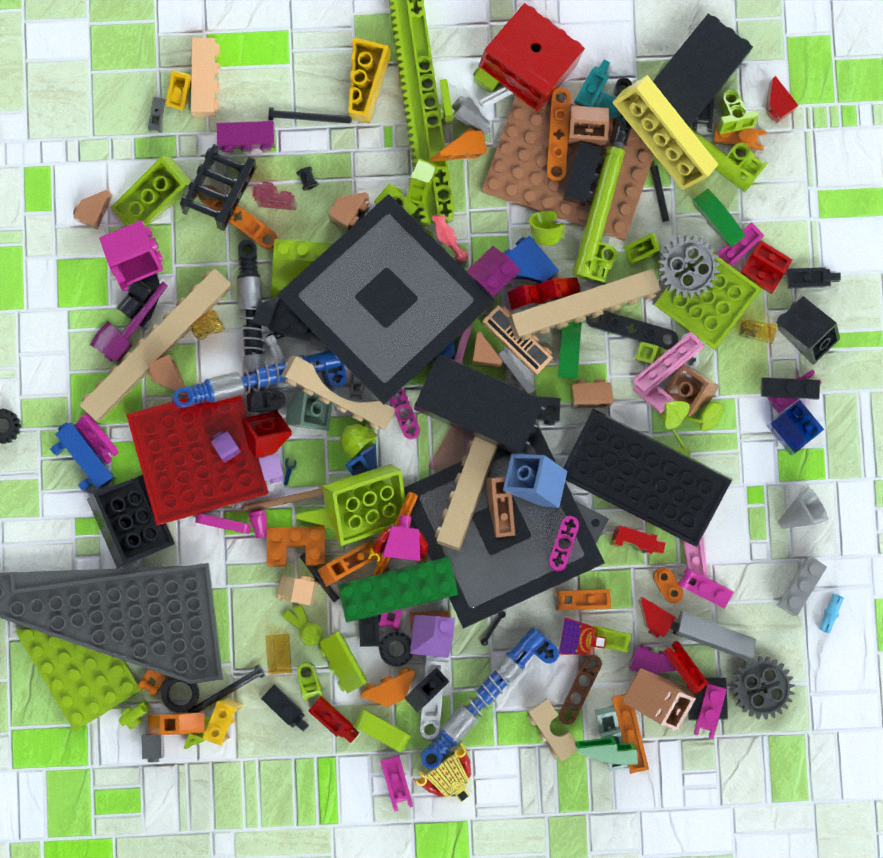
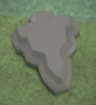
[452,96,491,135]

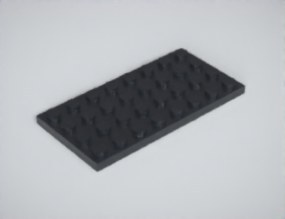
[563,408,732,547]

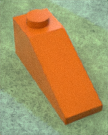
[430,129,487,162]
[317,540,381,587]

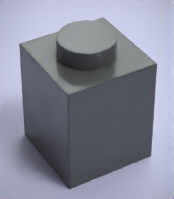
[141,734,164,763]

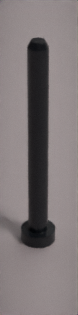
[268,107,352,124]
[187,664,266,713]

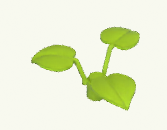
[660,401,724,457]

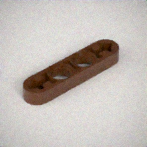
[558,655,602,725]

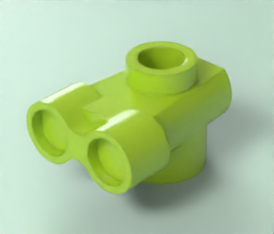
[118,700,150,730]

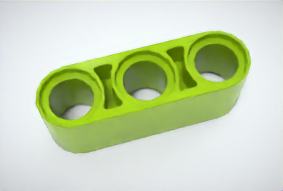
[353,708,411,753]

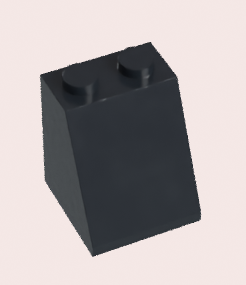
[776,296,840,365]

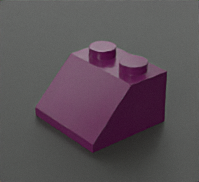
[466,246,520,298]

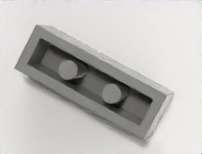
[776,556,827,616]

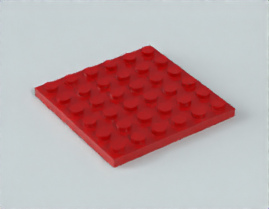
[126,395,269,526]

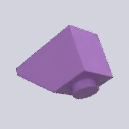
[211,431,241,463]

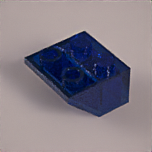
[766,400,824,455]

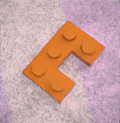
[267,526,325,567]

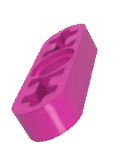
[390,388,420,440]
[195,513,251,534]
[549,516,579,572]

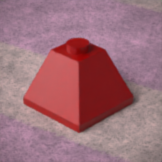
[242,411,292,458]

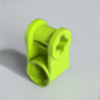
[297,662,323,701]

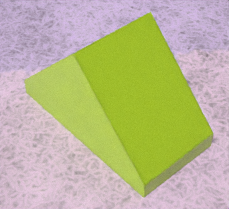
[624,232,661,265]

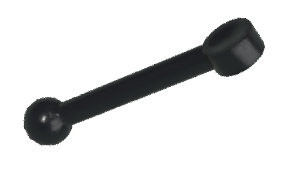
[481,611,506,646]

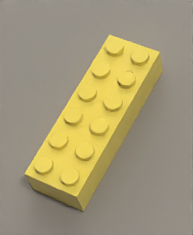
[612,75,718,190]

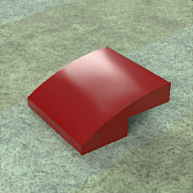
[740,240,793,294]

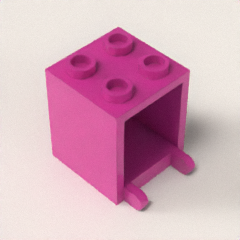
[99,220,164,291]

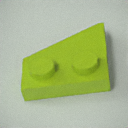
[439,79,453,125]

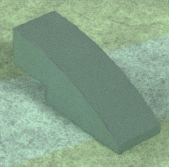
[595,705,628,772]

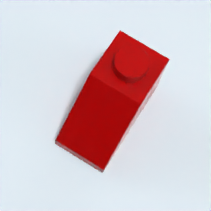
[766,76,799,123]
[639,597,676,638]

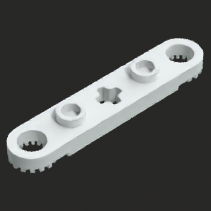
[420,656,446,739]

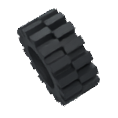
[0,408,21,444]
[379,631,413,667]

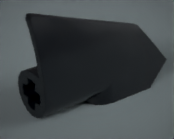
[117,273,160,330]

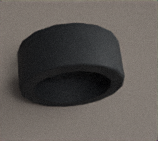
[161,677,200,713]

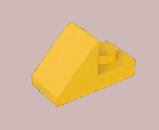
[165,70,192,111]

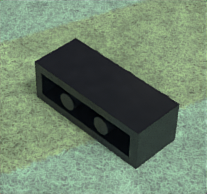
[563,142,604,206]

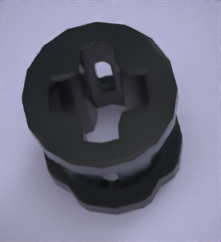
[296,166,319,191]

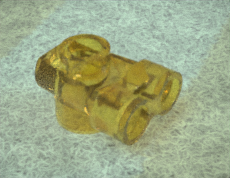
[190,311,225,340]

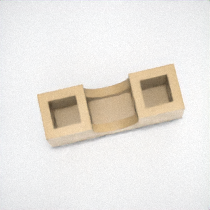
[527,698,577,761]

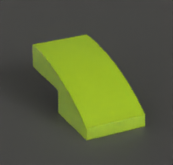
[635,341,668,365]

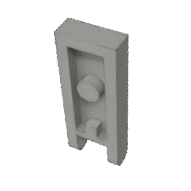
[499,351,535,394]

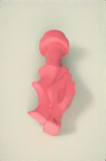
[431,214,469,264]

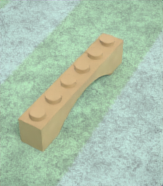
[281,355,396,431]

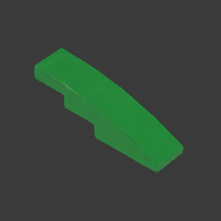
[557,321,582,379]

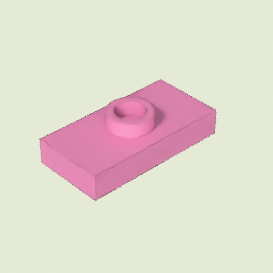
[632,385,674,414]

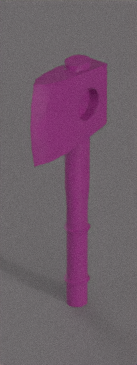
[90,281,168,363]

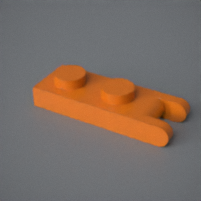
[713,123,766,151]

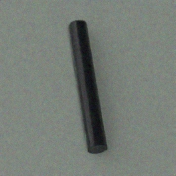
[650,166,670,223]
[299,553,340,603]

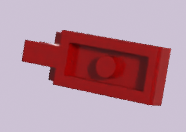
[308,696,359,743]

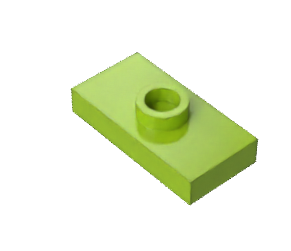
[593,625,632,653]

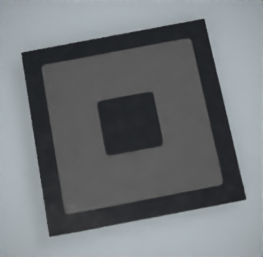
[277,194,496,405]
[404,426,605,629]

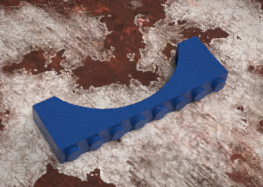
[433,235,559,361]

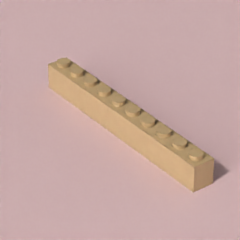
[80,269,233,423]

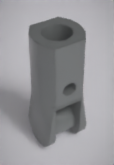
[148,97,166,133]

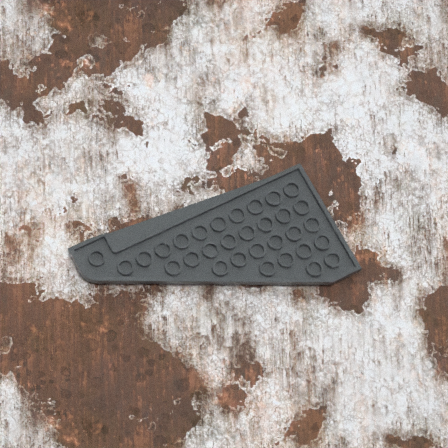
[0,563,223,684]

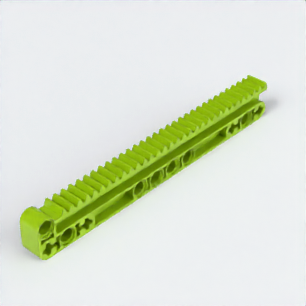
[389,0,454,227]

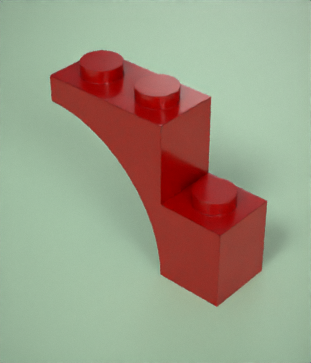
[507,277,581,310]

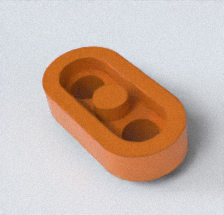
[653,567,683,603]

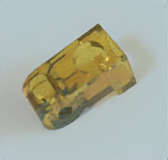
[739,320,777,344]

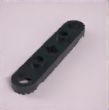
[585,311,678,349]

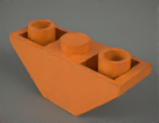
[360,667,415,707]
[147,712,205,735]

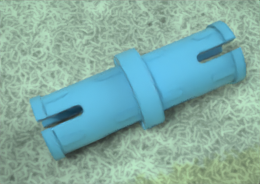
[819,593,844,634]

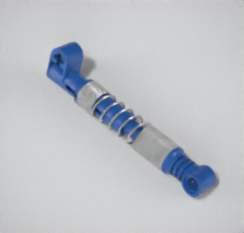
[171,350,347,408]
[420,627,559,769]

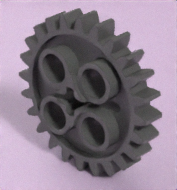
[731,656,795,720]

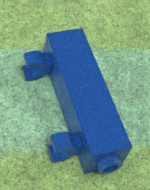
[50,422,115,492]

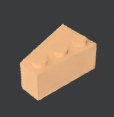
[276,575,318,606]

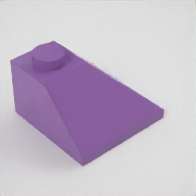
[410,615,455,658]

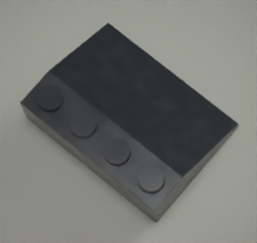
[87,475,175,568]

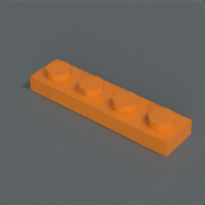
[611,694,649,774]

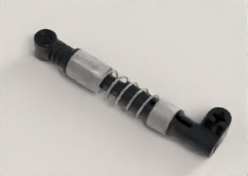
[237,239,286,412]

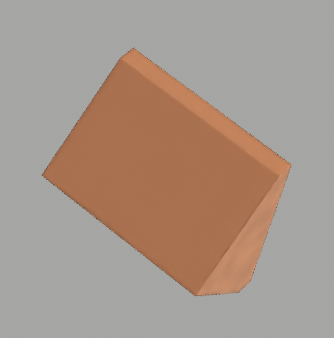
[472,332,503,369]

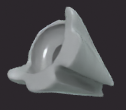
[778,487,829,529]

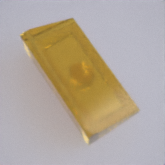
[265,634,292,674]

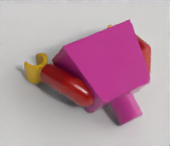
[369,515,428,565]

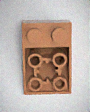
[622,668,696,731]

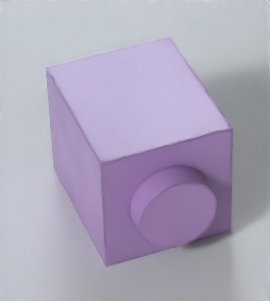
[259,453,285,484]

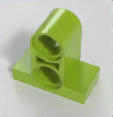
[717,90,759,134]
[406,159,437,206]

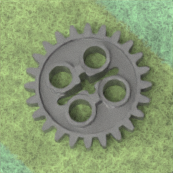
[657,235,720,298]

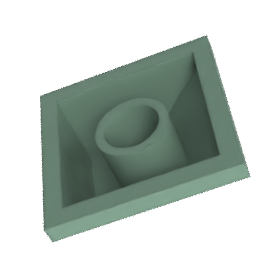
[286,388,332,431]

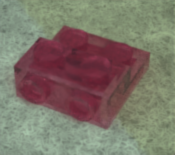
[253,182,297,211]

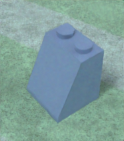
[503,454,567,508]

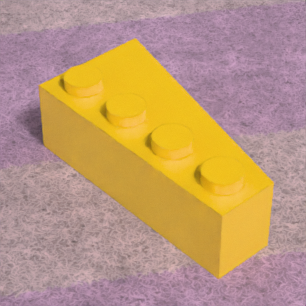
[348,37,392,124]

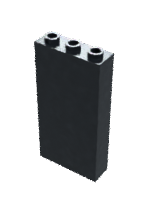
[653,13,753,128]
[414,354,546,454]

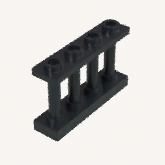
[180,144,257,231]

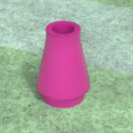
[248,509,267,538]

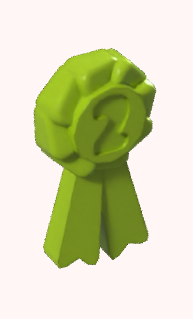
[281,604,323,646]

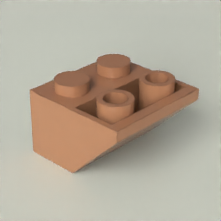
[568,106,609,146]
[328,192,370,232]

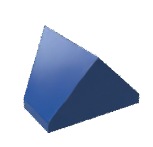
[345,444,377,476]

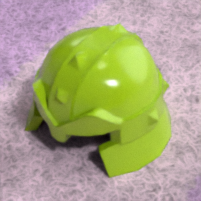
[528,211,565,246]
[340,423,378,460]

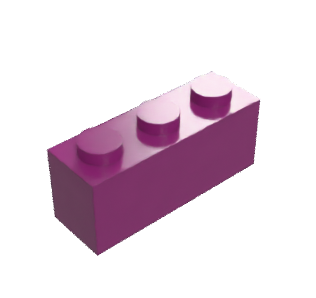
[217,121,276,152]

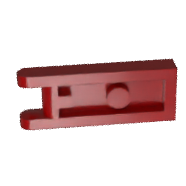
[664,641,708,694]

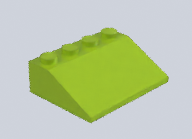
[271,239,332,299]
[322,464,405,546]

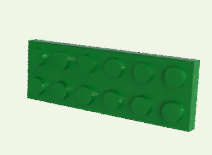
[338,557,459,623]

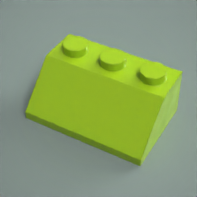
[318,631,368,694]

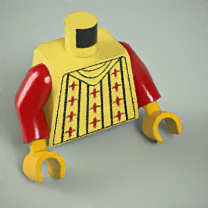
[413,743,472,802]

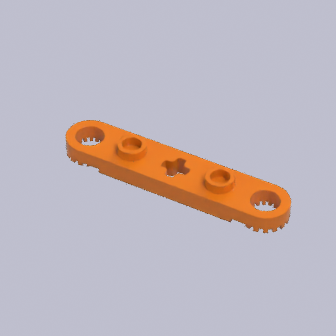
[547,88,571,182]
[198,185,278,250]

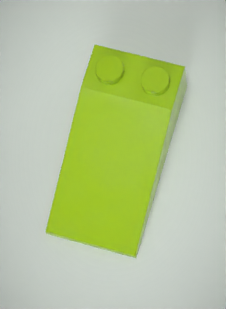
[110,156,191,227]

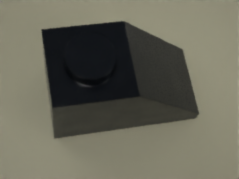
[404,667,450,712]

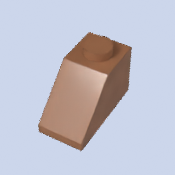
[73,190,113,230]

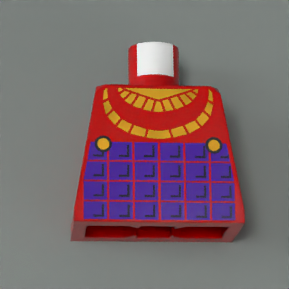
[559,618,607,655]

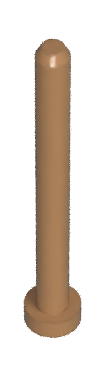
[242,485,324,512]

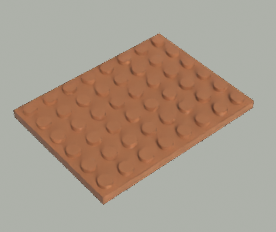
[482,95,654,241]

